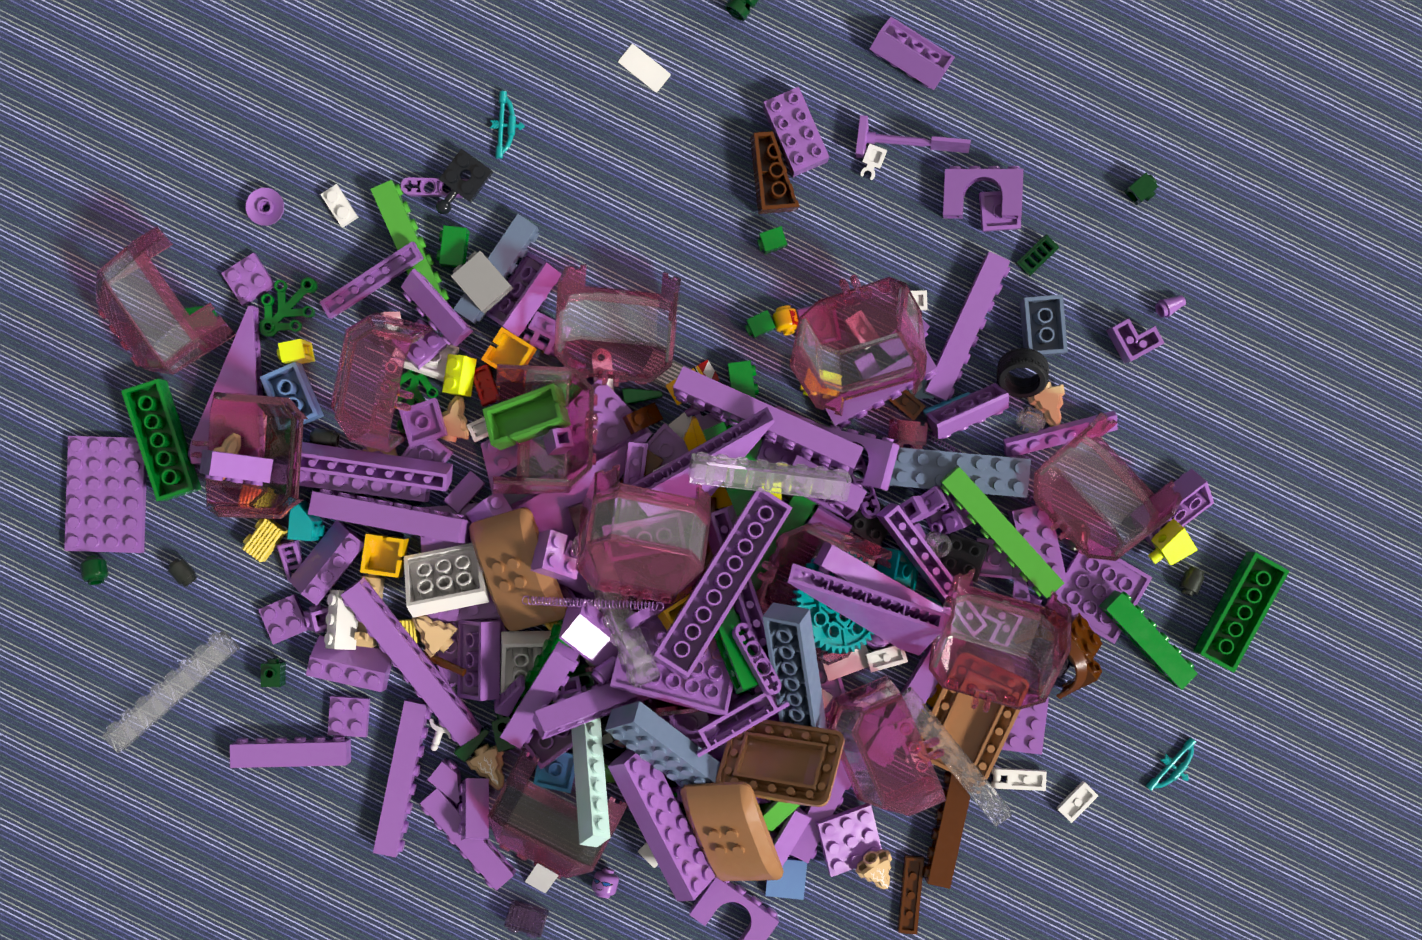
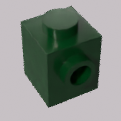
[1124,172,1159,205]
[261,658,286,687]

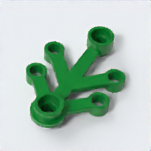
[259,278,318,337]
[385,369,439,434]

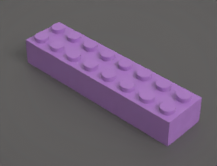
[308,489,472,544]
[608,748,715,902]

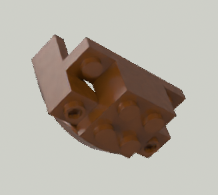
[1014,607,1103,699]

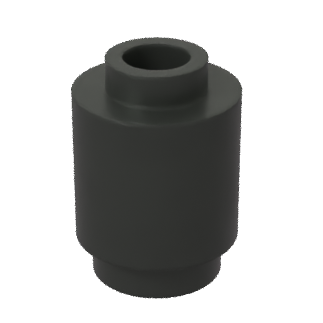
[309,428,340,447]
[168,558,197,587]
[1179,566,1205,596]

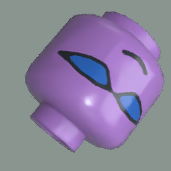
[592,867,619,898]

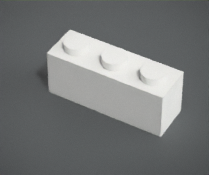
[324,590,358,650]

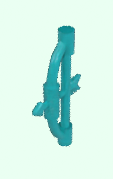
[490,91,525,159]
[1146,737,1196,791]

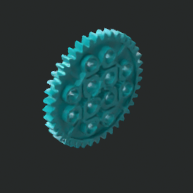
[792,551,875,654]

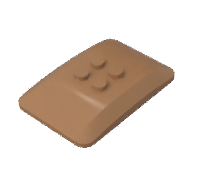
[469,507,567,631]
[915,653,1030,784]
[716,720,845,807]
[680,782,784,881]

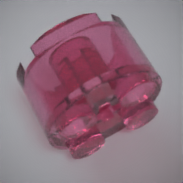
[888,419,928,449]

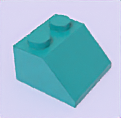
[287,500,325,541]
[877,547,919,591]

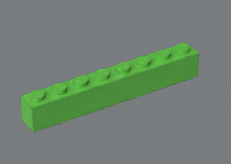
[371,180,454,332]
[940,465,1064,598]

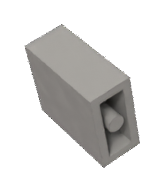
[451,251,514,314]

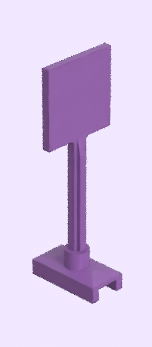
[856,115,971,159]

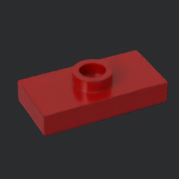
[474,364,501,407]

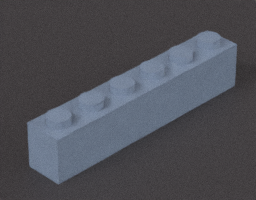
[454,214,539,324]

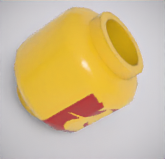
[772,305,800,335]

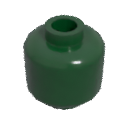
[80,555,108,585]

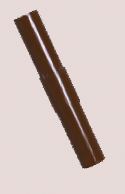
[423,651,467,676]

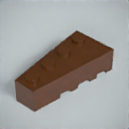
[750,131,800,214]

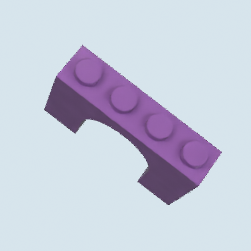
[943,166,1024,219]
[813,425,899,491]
[689,877,779,940]

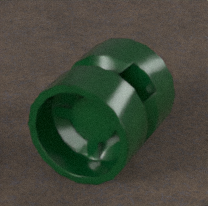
[724,0,759,21]

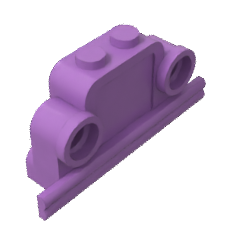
[696,691,790,757]

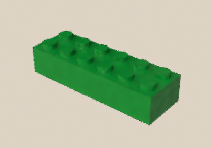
[121,379,202,501]
[1192,551,1289,673]

